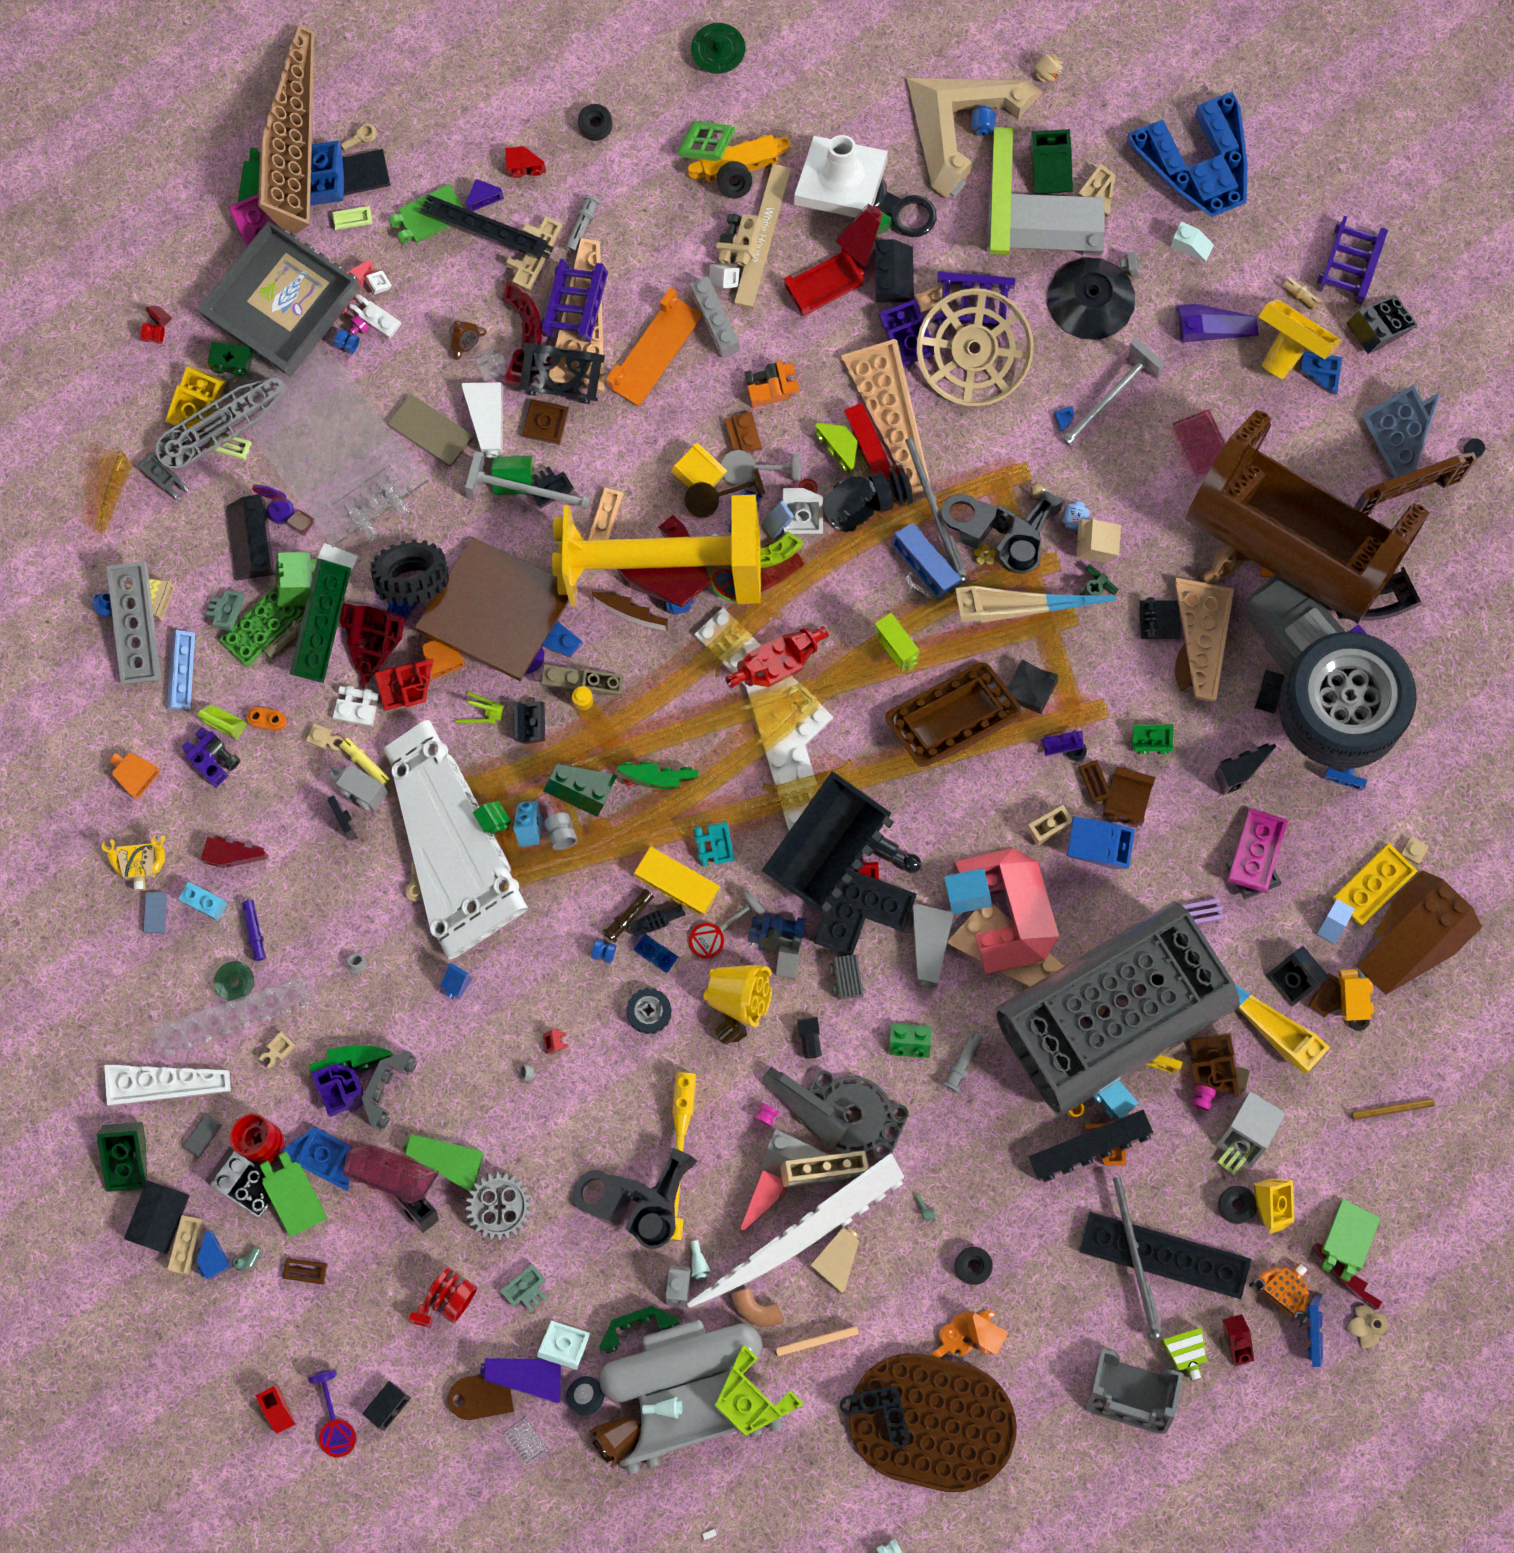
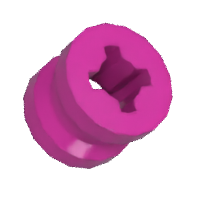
[754,1103,779,1127]

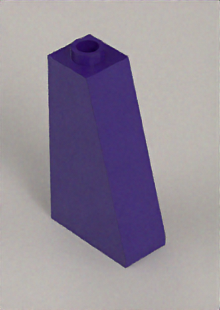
[480,1358,561,1403]

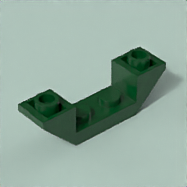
[599,1306,680,1354]

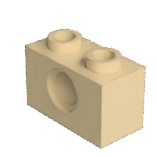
[1027,805,1072,847]

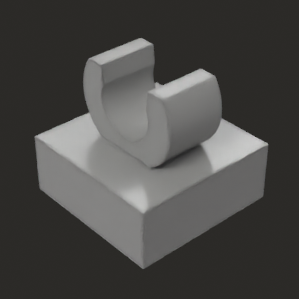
[1120,251,1141,277]

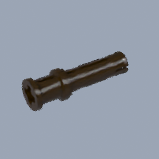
[602,889,654,943]

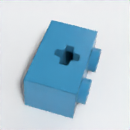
[513,801,543,847]

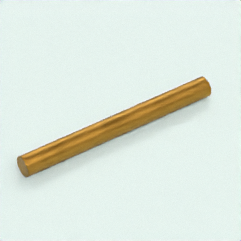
[1351,1098,1434,1120]

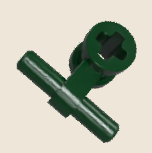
[1079,564,1119,595]

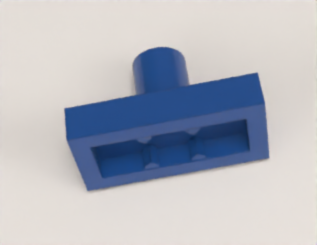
[1323,768,1367,791]

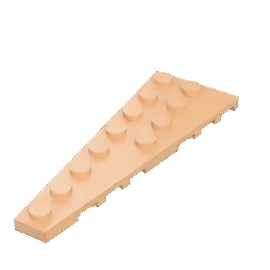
[549,238,605,393]
[841,339,931,494]

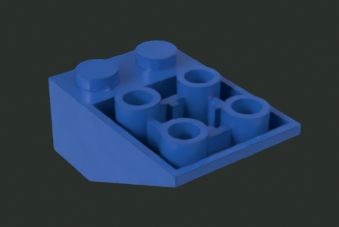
[1066,816,1135,869]

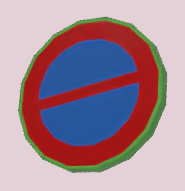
[710,567,737,601]

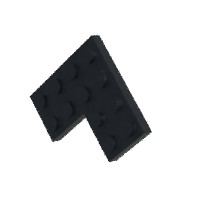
[813,870,917,956]

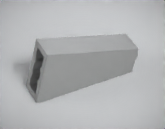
[912,904,953,988]

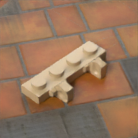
[506,216,563,292]

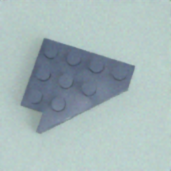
[1362,385,1440,478]

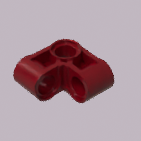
[505,349,551,387]

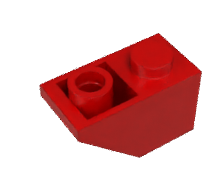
[505,146,546,178]
[255,1386,296,1434]

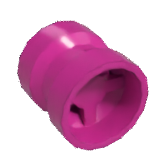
[1191,1084,1216,1111]

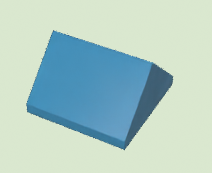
[944,868,992,915]

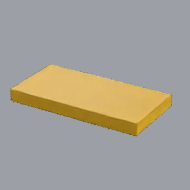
[1332,843,1418,927]

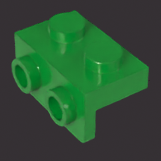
[1132,724,1174,755]
[889,1023,932,1058]

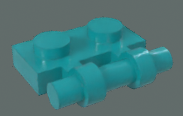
[693,821,735,866]

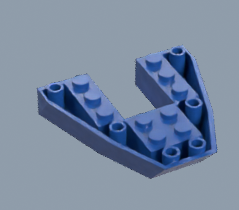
[1126,91,1248,217]

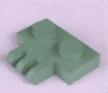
[205,590,245,631]
[501,1264,547,1311]

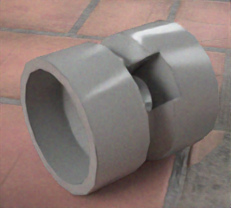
[544,812,578,850]

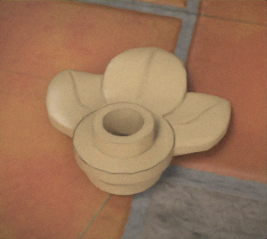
[1346,1305,1389,1348]

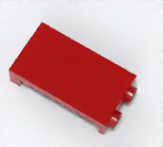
[784,248,865,316]

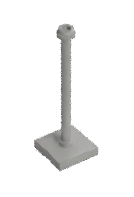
[1062,337,1164,446]
[465,451,591,510]

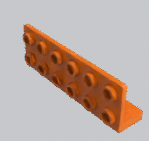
[606,287,703,407]

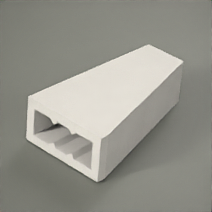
[462,382,503,458]

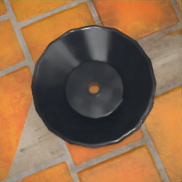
[1048,258,1135,340]

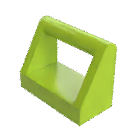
[197,704,247,741]

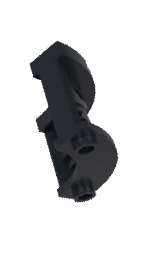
[518,343,605,404]

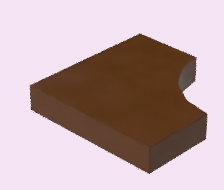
[1307,973,1342,1018]

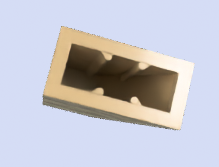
[811,1227,859,1293]

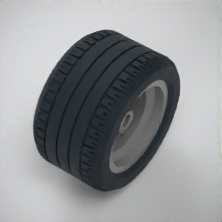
[1278,631,1417,769]

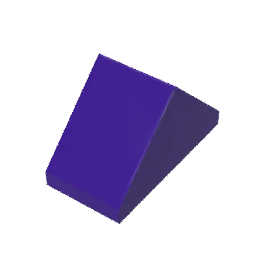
[466,179,504,211]

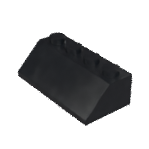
[226,494,275,581]

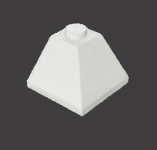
[783,488,823,534]

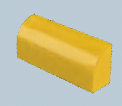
[634,846,720,918]

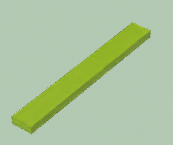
[990,127,1013,255]

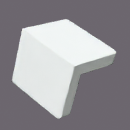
[709,263,739,288]

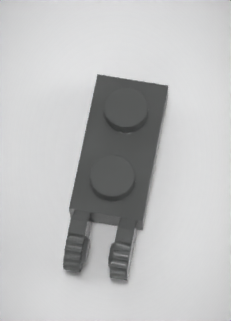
[137,452,189,501]

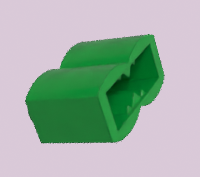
[472,801,512,835]

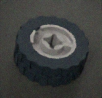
[626,988,672,1034]

